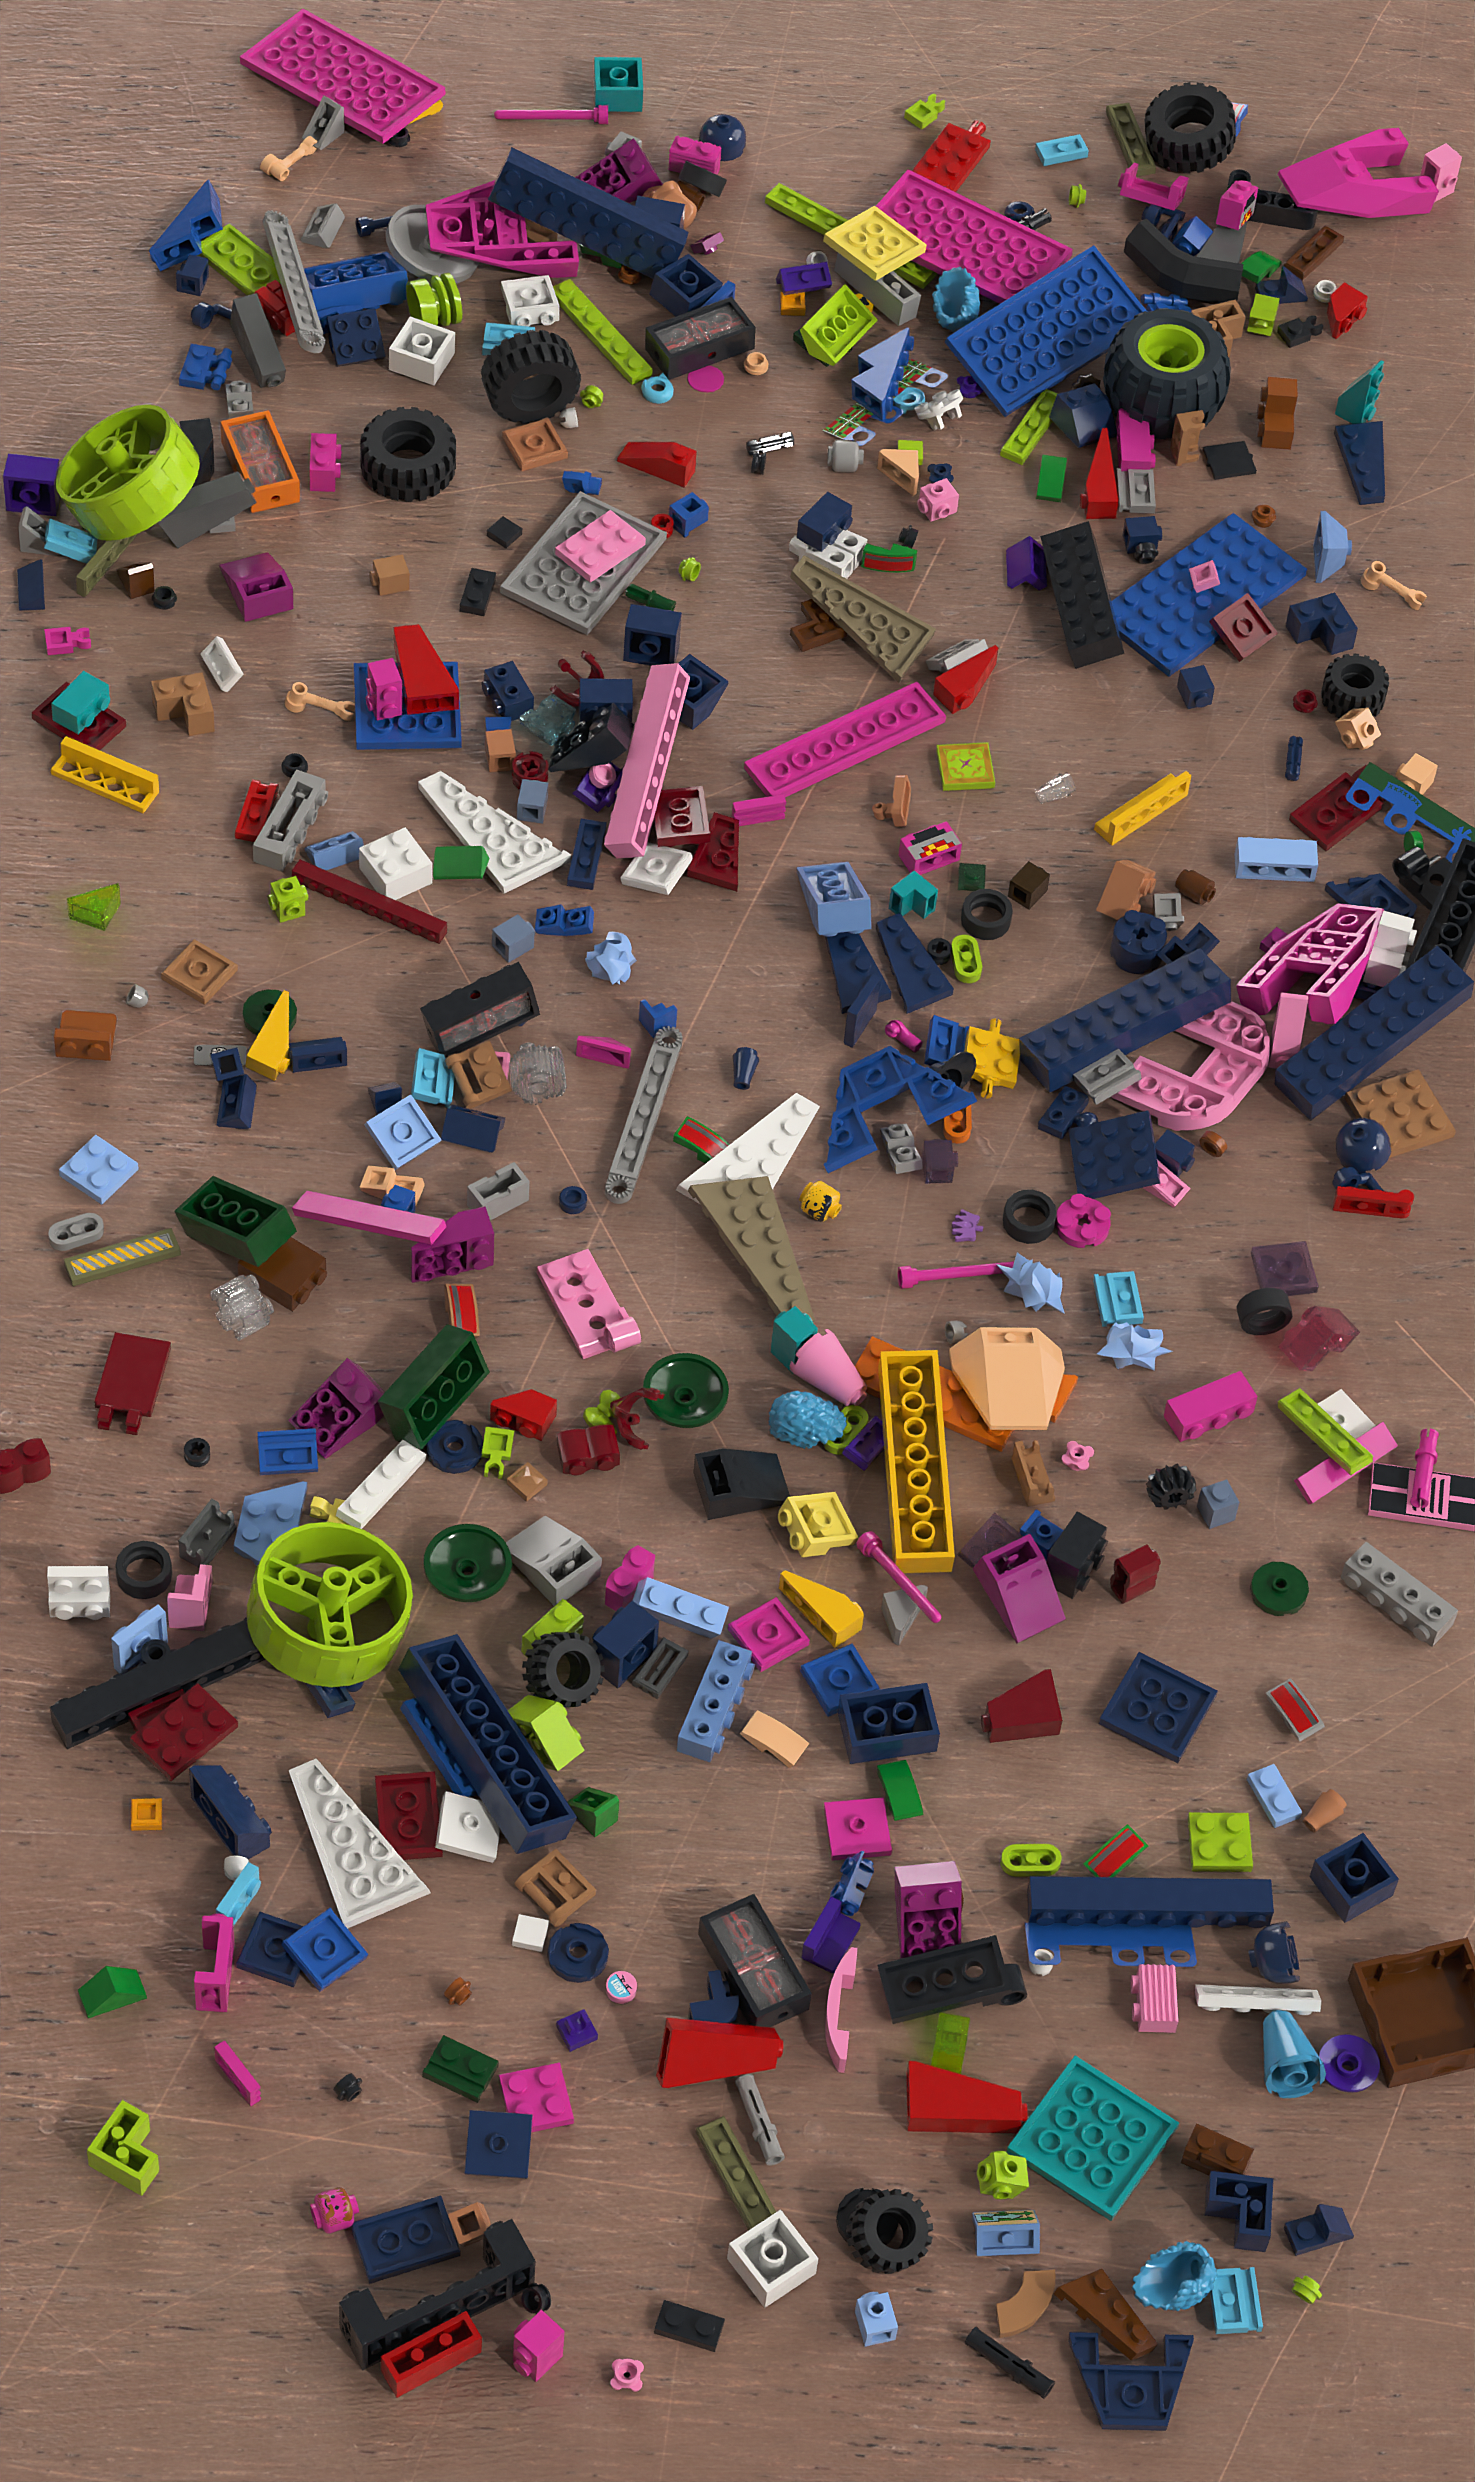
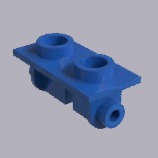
[830,1851,874,1916]

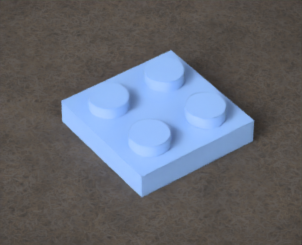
[364,1095,441,1170]
[59,1135,139,1205]
[111,1605,168,1674]

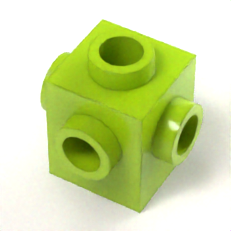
[267,876,308,923]
[977,2151,1029,2200]

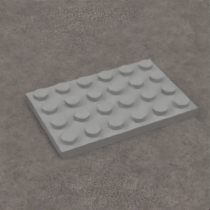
[500,491,667,635]

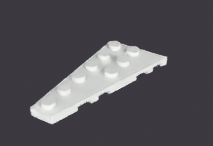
[418,771,571,894]
[676,1093,820,1204]
[289,1759,431,1929]

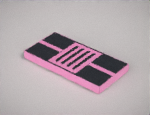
[1368,1462,1475,1531]

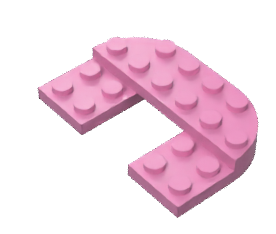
[1111,1001,1270,1131]

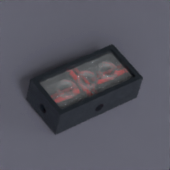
[645,297,756,380]
[420,961,540,1058]
[698,1894,812,2027]

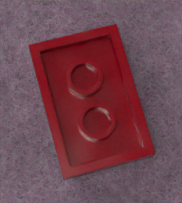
[32,682,127,750]
[654,786,711,847]
[130,1683,238,1782]
[375,1771,443,1860]

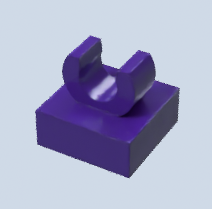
[556,2009,598,2052]

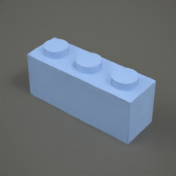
[1235,837,1318,882]
[633,1577,729,1639]

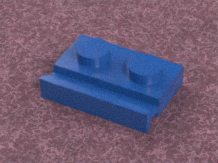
[924,1015,969,1066]
[258,1428,318,1475]

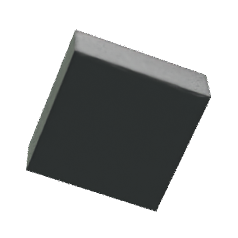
[487,516,523,548]

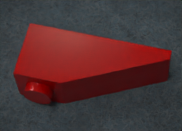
[617,442,697,488]
[933,645,999,714]

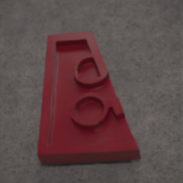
[687,812,739,892]

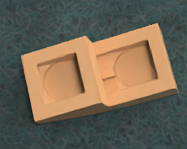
[360,1166,425,1206]
[739,1710,809,1768]

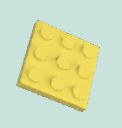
[823,206,927,281]

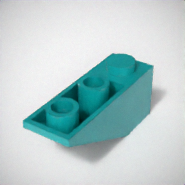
[1335,360,1384,424]

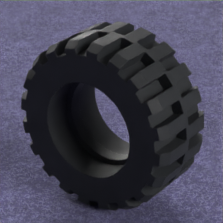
[1144,82,1236,174]
[481,330,581,424]
[360,407,456,502]

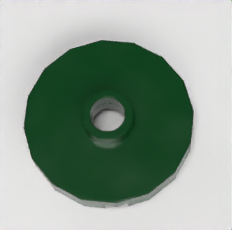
[243,989,297,1036]
[1250,1562,1309,1616]

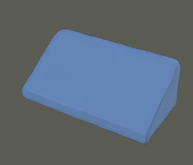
[305,831,364,870]

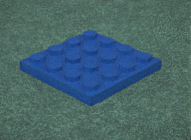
[354,662,462,750]

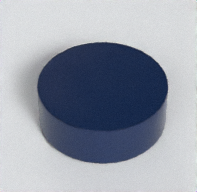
[559,1186,587,1214]

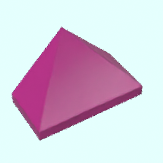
[576,1036,631,1069]

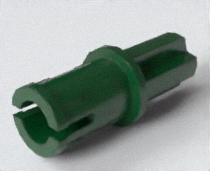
[625,584,676,611]

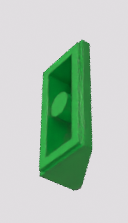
[433,846,490,880]

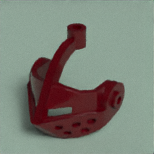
[550,650,604,706]
[610,1388,665,1450]

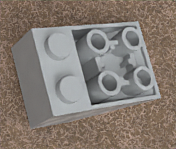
[506,1516,602,1606]

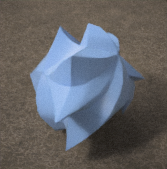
[585,932,637,985]
[996,1253,1065,1314]
[1097,1322,1173,1371]

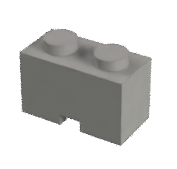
[467,1162,530,1220]

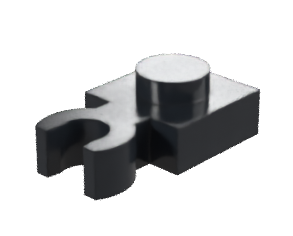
[1277,316,1324,348]

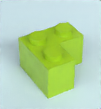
[507,1695,585,1771]
[87,2100,159,2196]

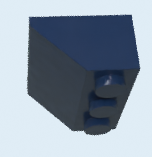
[189,1765,272,1860]

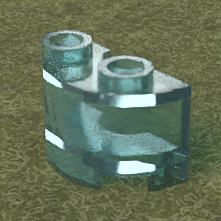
[519,694,576,746]

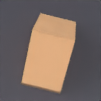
[877,449,919,496]

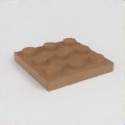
[1345,1069,1456,1158]

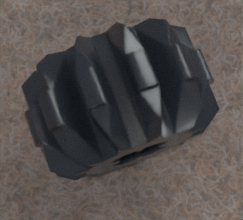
[1146,1463,1196,1510]

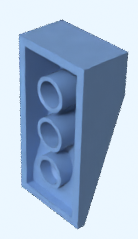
[797,862,871,937]

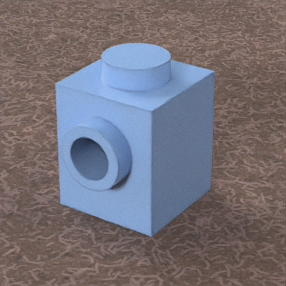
[855,2292,898,2347]

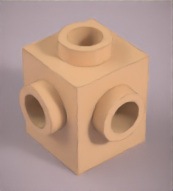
[1335,708,1381,750]

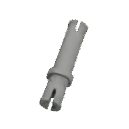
[735,2074,785,2166]

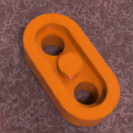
[943,1105,972,1144]

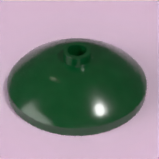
[643,1353,729,1428]
[424,1524,512,1602]

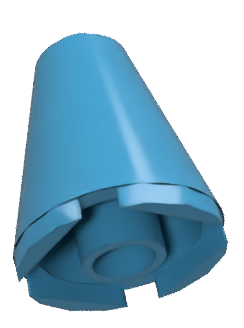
[1263,2010,1326,2098]

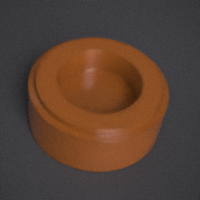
[1199,1131,1227,1157]

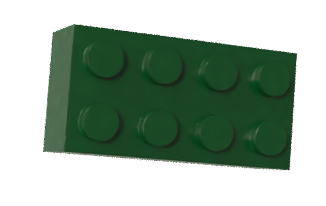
[174,1176,297,1267]
[378,1324,490,1450]

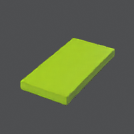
[197,223,281,296]

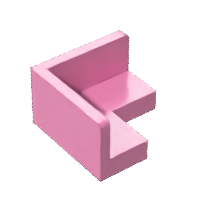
[167,1564,213,1631]

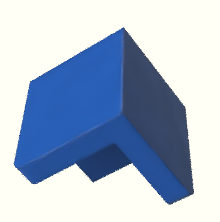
[639,999,677,1038]

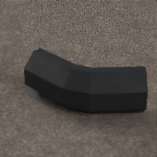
[1124,218,1244,303]

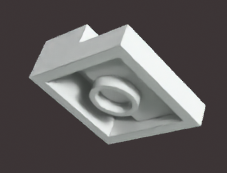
[501,275,559,326]
[47,1566,110,1620]

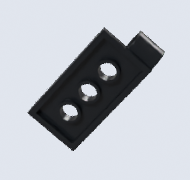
[1392,847,1452,911]
[877,1935,1028,2024]

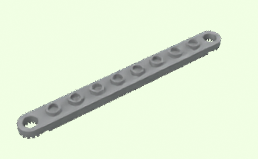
[263,210,325,353]

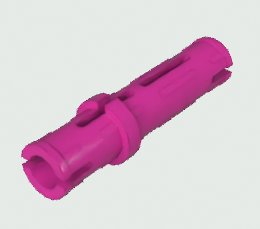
[1410,1428,1439,1508]

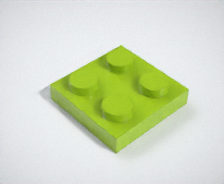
[1188,1812,1253,1872]

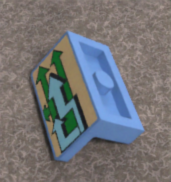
[972,2210,1040,2256]

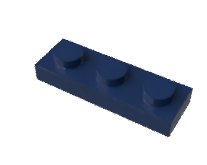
[567,818,607,890]

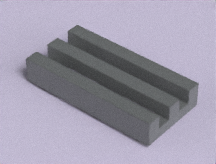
[632,1637,689,1699]

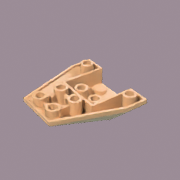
[949,1327,1065,1430]

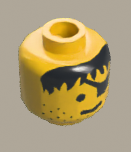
[799,1181,842,1222]

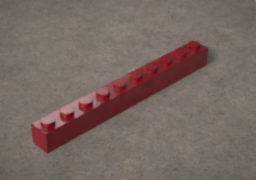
[292,859,447,944]

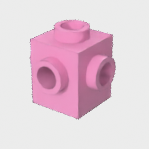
[917,478,959,522]

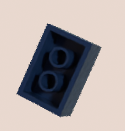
[838,1683,940,1764]

